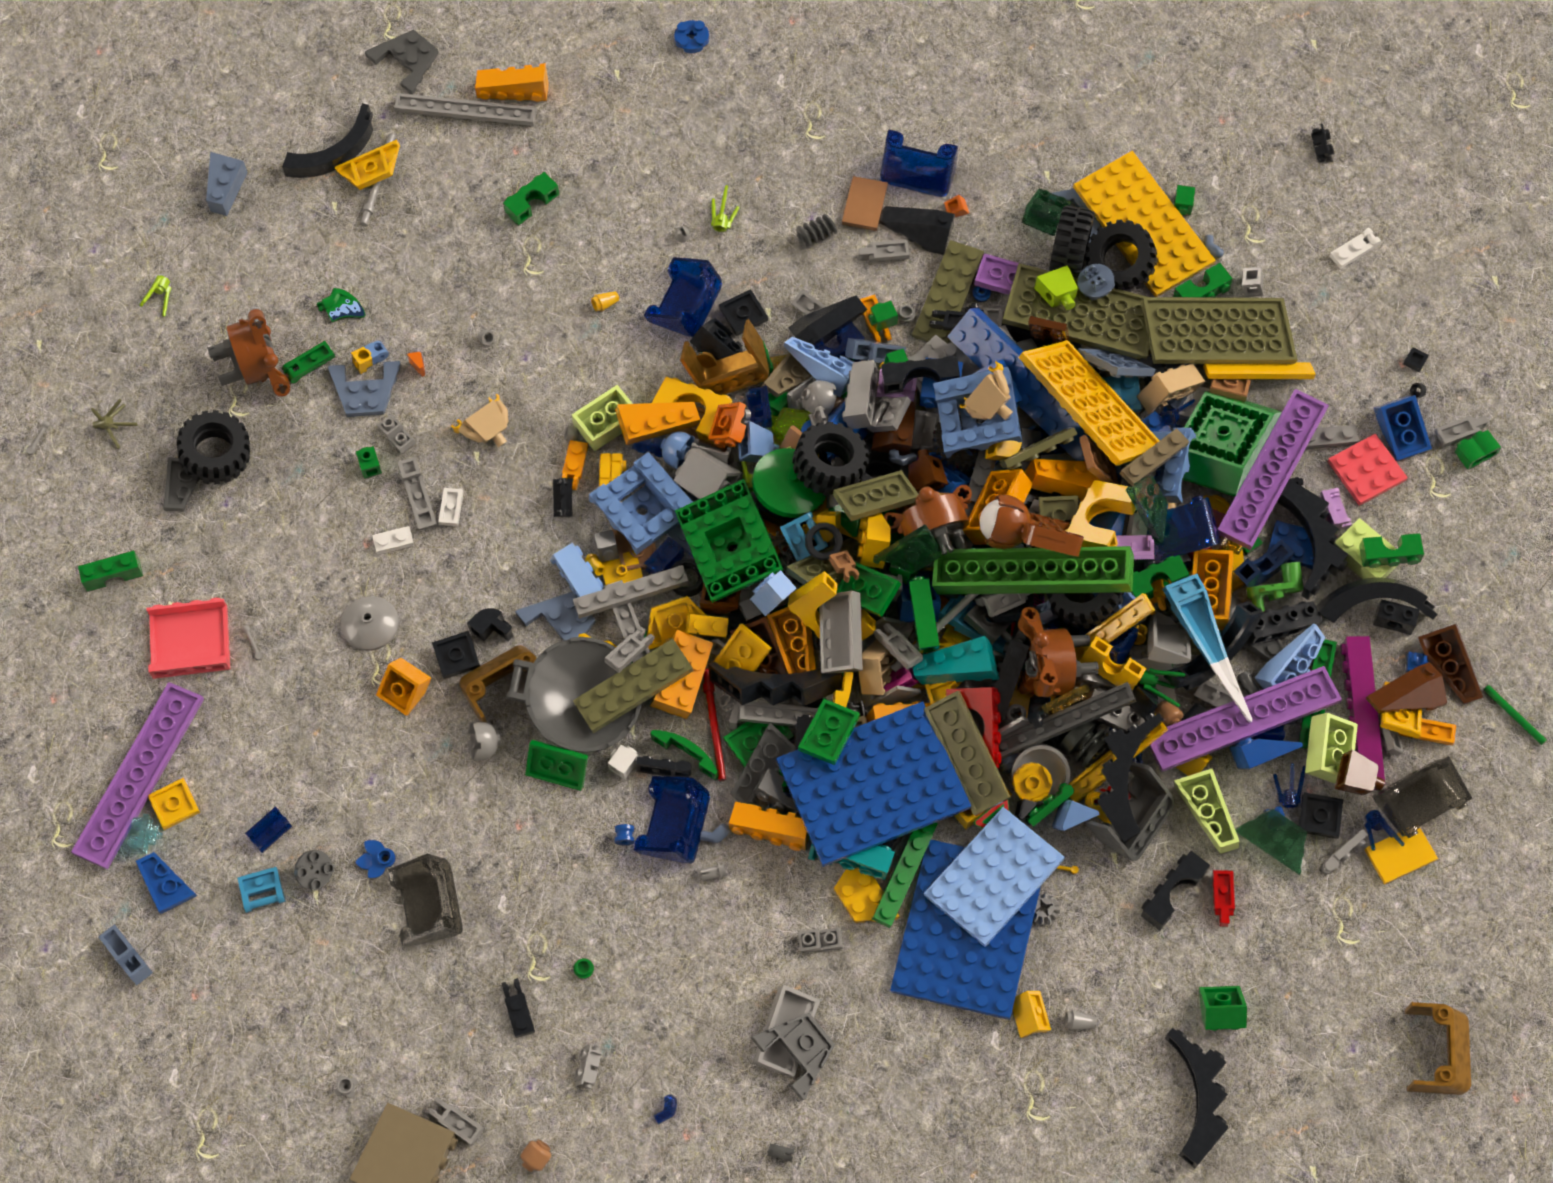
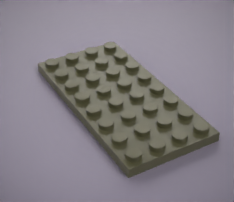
[1002,263,1150,360]
[1141,297,1298,364]

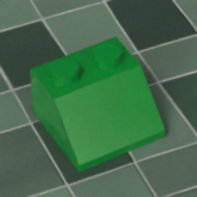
[1199,986,1247,1031]

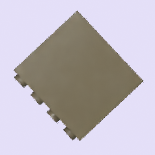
[349,1102,458,1183]

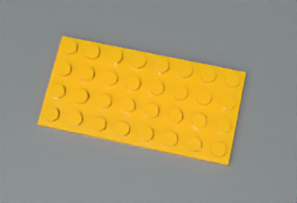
[1073,150,1216,297]
[1018,340,1160,466]

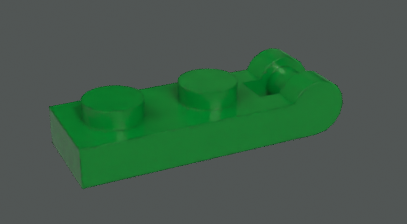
[282,341,335,383]
[1025,783,1074,827]

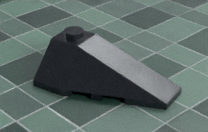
[690,318,743,360]

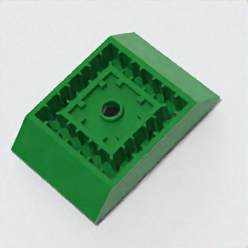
[1182,391,1282,497]
[675,479,783,603]

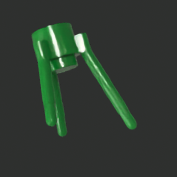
[1139,668,1185,708]

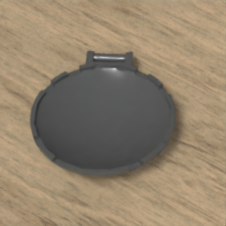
[506,637,641,752]

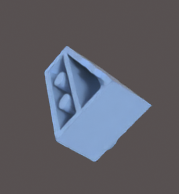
[550,543,604,598]
[750,570,796,616]

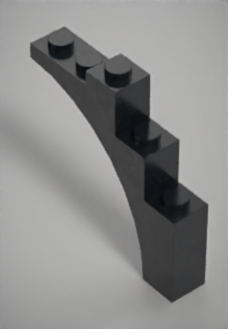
[1278,480,1348,600]
[1097,713,1164,843]
[1165,1028,1229,1169]

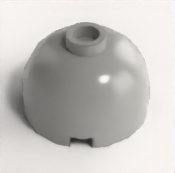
[801,380,836,415]
[468,722,501,761]

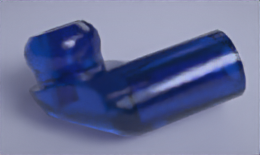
[653,1094,678,1125]

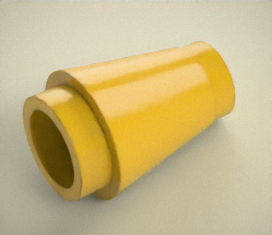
[591,291,620,312]

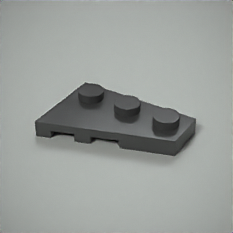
[164,457,198,512]

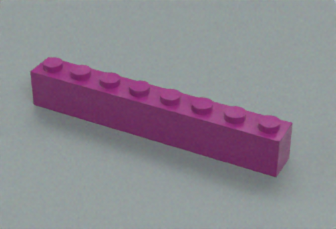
[1340,636,1385,790]

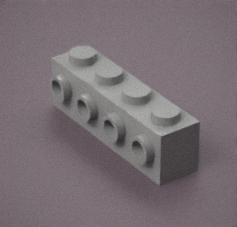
[842,360,879,429]
[1083,688,1145,735]

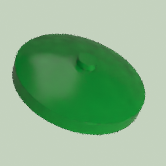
[752,448,826,518]

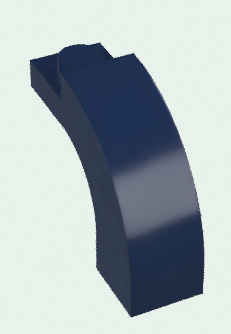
[1233,539,1295,587]

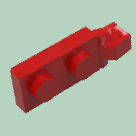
[1212,870,1235,927]

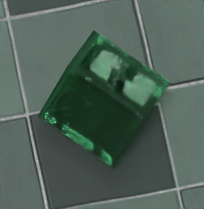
[1021,188,1072,236]

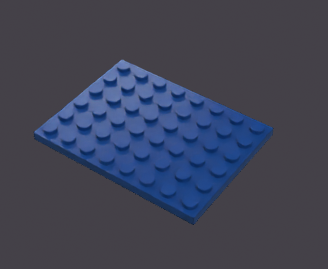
[776,701,971,867]
[890,839,1041,1020]

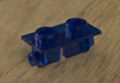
[631,437,667,457]

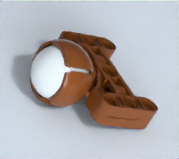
[979,494,1084,557]

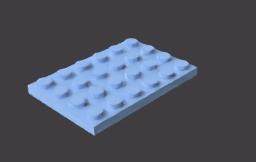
[924,807,1065,947]

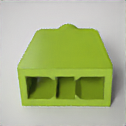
[1034,266,1078,310]

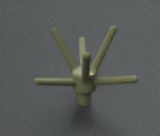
[91,399,138,449]

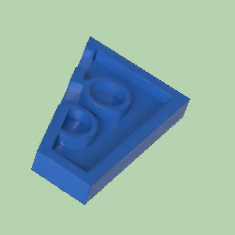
[136,852,197,914]

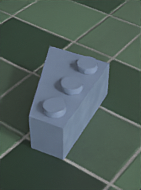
[206,152,248,216]

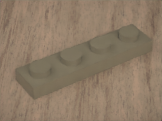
[1120,428,1190,487]

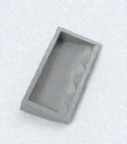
[819,590,863,674]
[1147,610,1191,664]
[753,985,820,1077]

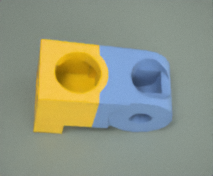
[351,341,389,374]

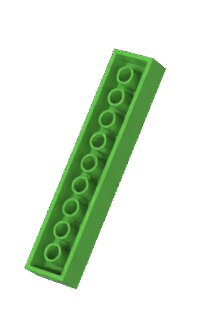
[932,546,1134,594]

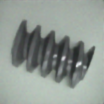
[796,214,837,248]

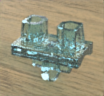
[127,814,163,854]

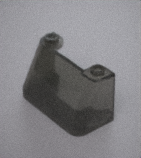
[1372,756,1473,838]
[388,853,463,947]

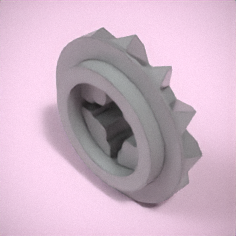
[1033,893,1060,925]

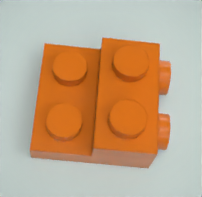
[708,402,746,448]

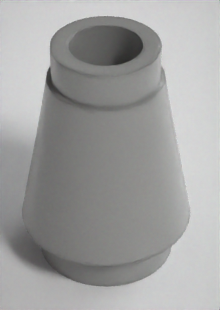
[1064,1010,1096,1030]

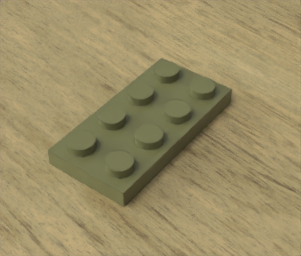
[999,427,1077,470]
[833,470,919,521]

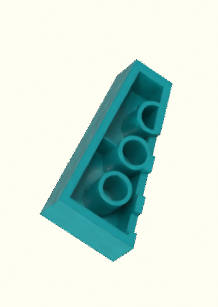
[913,636,999,685]
[808,844,895,880]

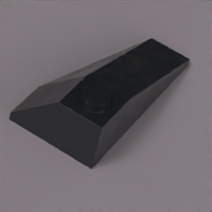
[880,206,955,255]
[788,295,868,350]

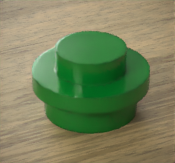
[574,958,594,979]

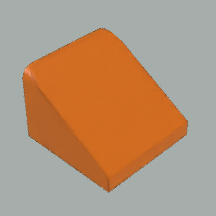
[944,195,969,217]
[407,351,425,377]

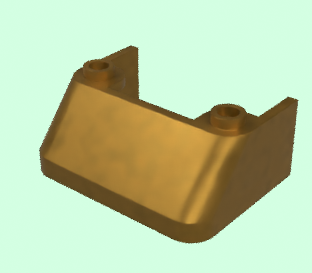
[680,319,769,395]
[459,645,537,723]
[1405,1002,1471,1095]

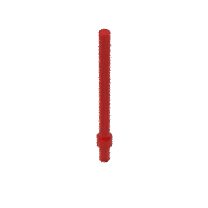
[703,669,726,781]

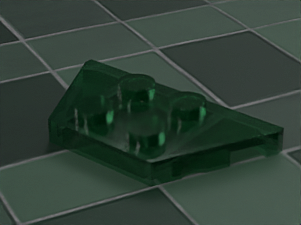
[1126,476,1168,544]
[873,524,941,573]
[1235,808,1307,875]

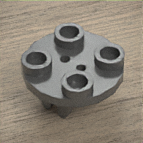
[294,850,335,890]

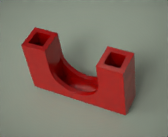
[946,687,1001,768]

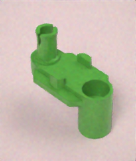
[1246,562,1304,612]

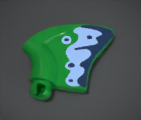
[317,288,366,323]

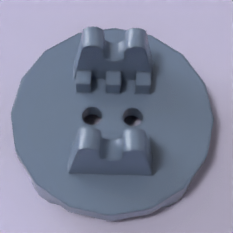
[1078,264,1115,300]

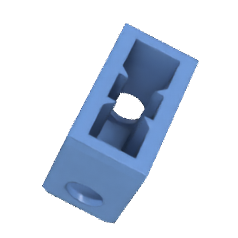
[738,421,780,462]

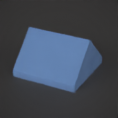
[1052,800,1100,831]

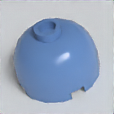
[660,432,695,469]

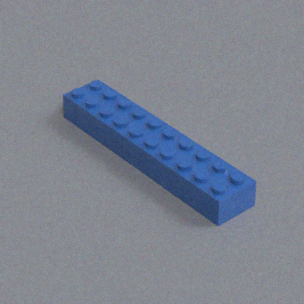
[947,308,1093,461]

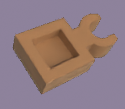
[829,550,859,583]

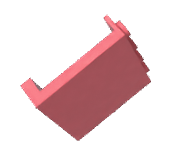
[146,598,230,679]

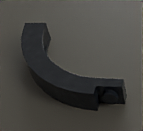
[282,103,373,178]
[1316,577,1438,623]
[1164,601,1263,691]

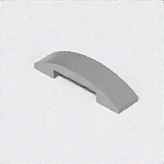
[398,456,437,530]

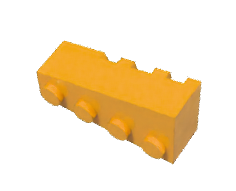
[475,63,549,102]
[767,607,816,674]
[729,802,809,851]

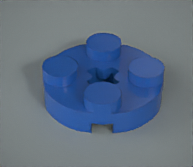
[674,20,709,53]

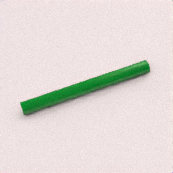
[1484,685,1547,745]

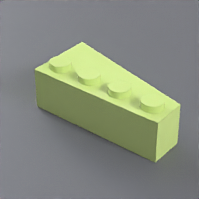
[1174,769,1240,854]

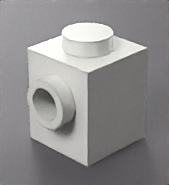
[608,745,638,780]

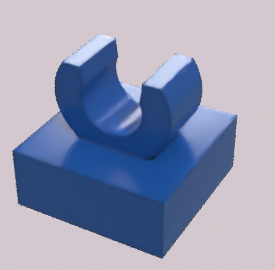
[1406,651,1428,672]

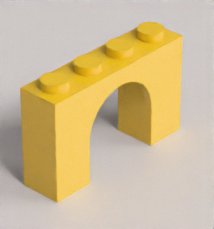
[652,377,733,445]
[1065,480,1140,547]
[788,571,876,641]

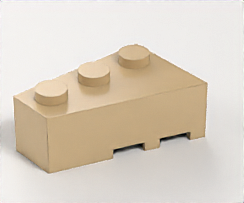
[1136,364,1205,414]
[859,635,897,695]

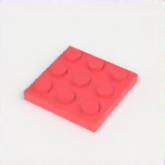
[1327,433,1408,506]

